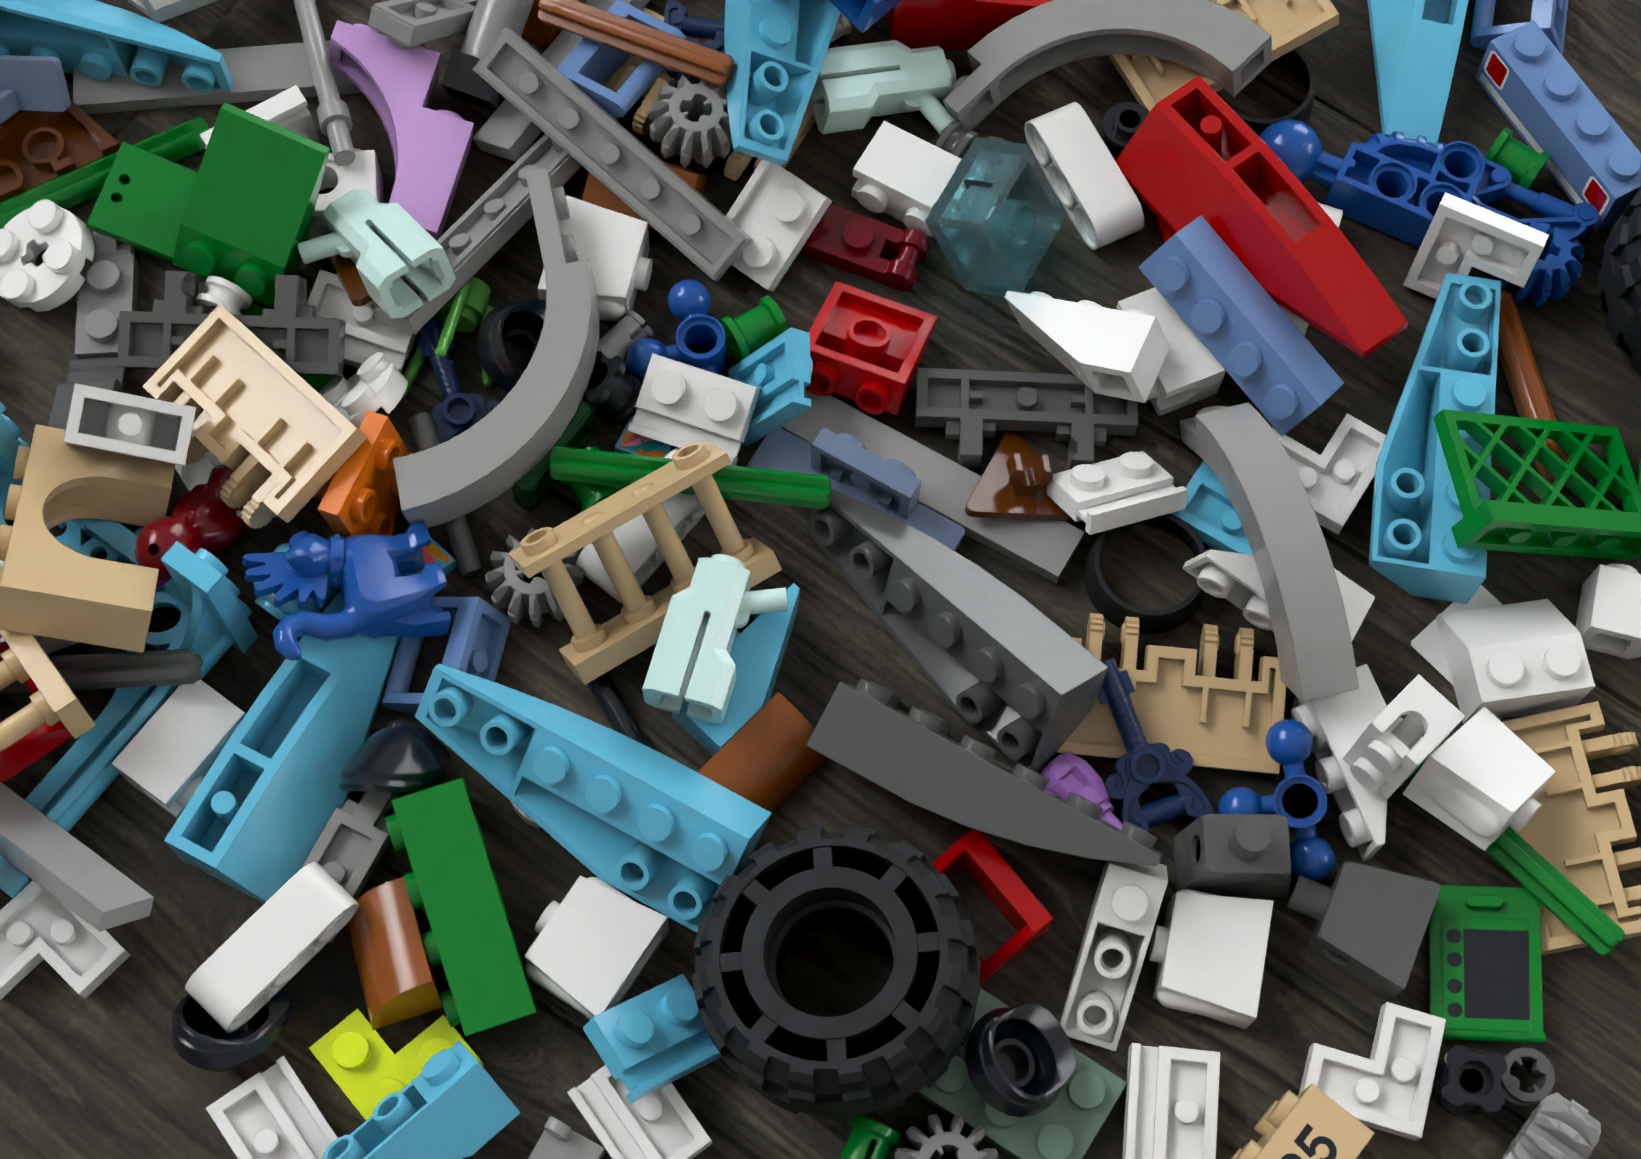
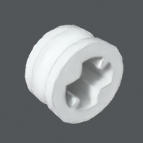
[194,276,253,315]

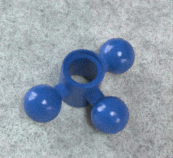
[626,279,726,381]
[1218,719,1335,882]

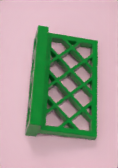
[1433,409,1641,561]

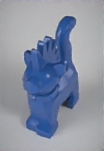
[242,520,451,660]

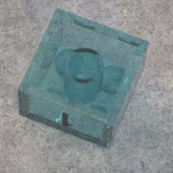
[925,137,1067,297]

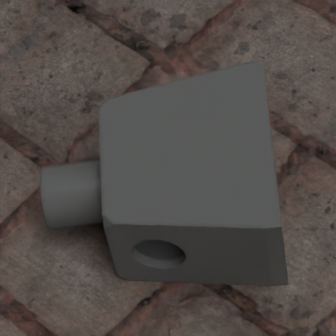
[1173,814,1291,897]
[1285,862,1441,1001]

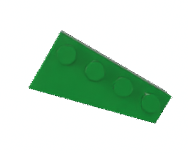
[385,778,537,1036]

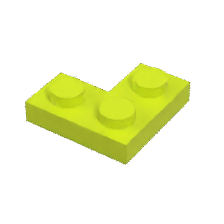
[309,1008,484,1120]

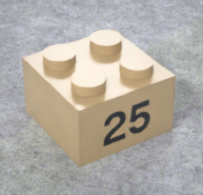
[1231,1083,1375,1159]

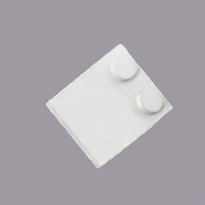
[1436,599,1595,724]

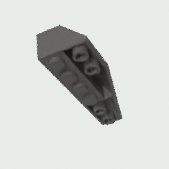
[806,488,1108,773]
[806,678,1164,866]

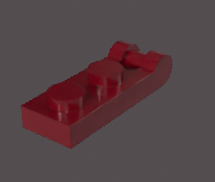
[799,203,932,291]

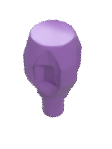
[1040,752,1123,829]

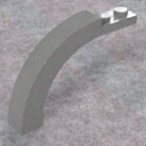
[393,167,600,528]

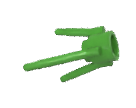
[402,277,494,398]

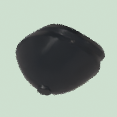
[477,299,546,393]
[339,719,451,793]
[171,987,294,1073]
[965,1003,1076,1117]

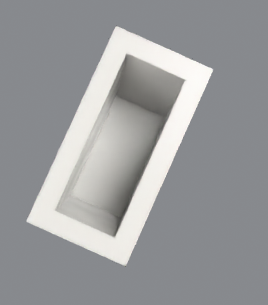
[537,195,653,322]
[1403,706,1556,851]
[525,876,670,1020]
[1149,889,1274,1030]

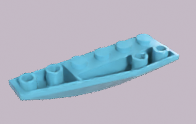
[0,0,233,93]
[724,0,841,166]
[1367,0,1469,145]
[1369,273,1501,604]
[164,590,400,904]
[415,664,772,933]

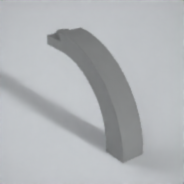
[943,0,1272,133]
[1179,402,1359,703]

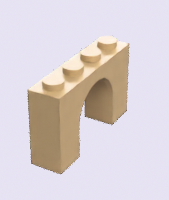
[0,424,175,653]

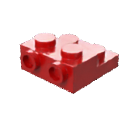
[806,281,938,415]

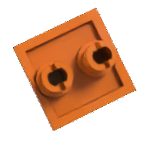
[313,410,410,538]

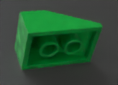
[172,102,330,308]

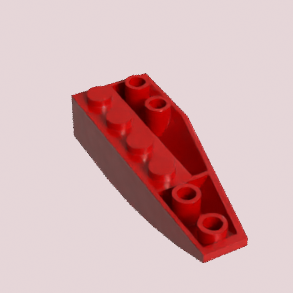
[1116,75,1408,358]

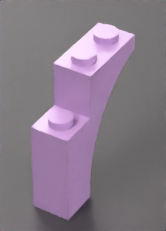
[330,20,474,241]

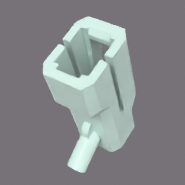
[809,40,956,136]
[298,189,456,319]
[642,554,788,724]

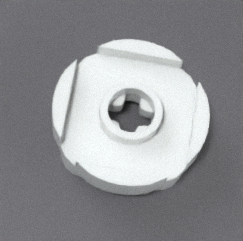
[0,200,95,312]
[319,352,408,428]

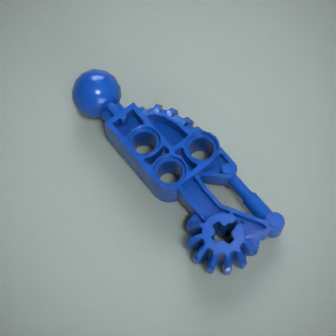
[1259,118,1599,308]

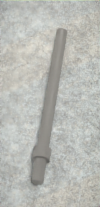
[293,0,356,165]

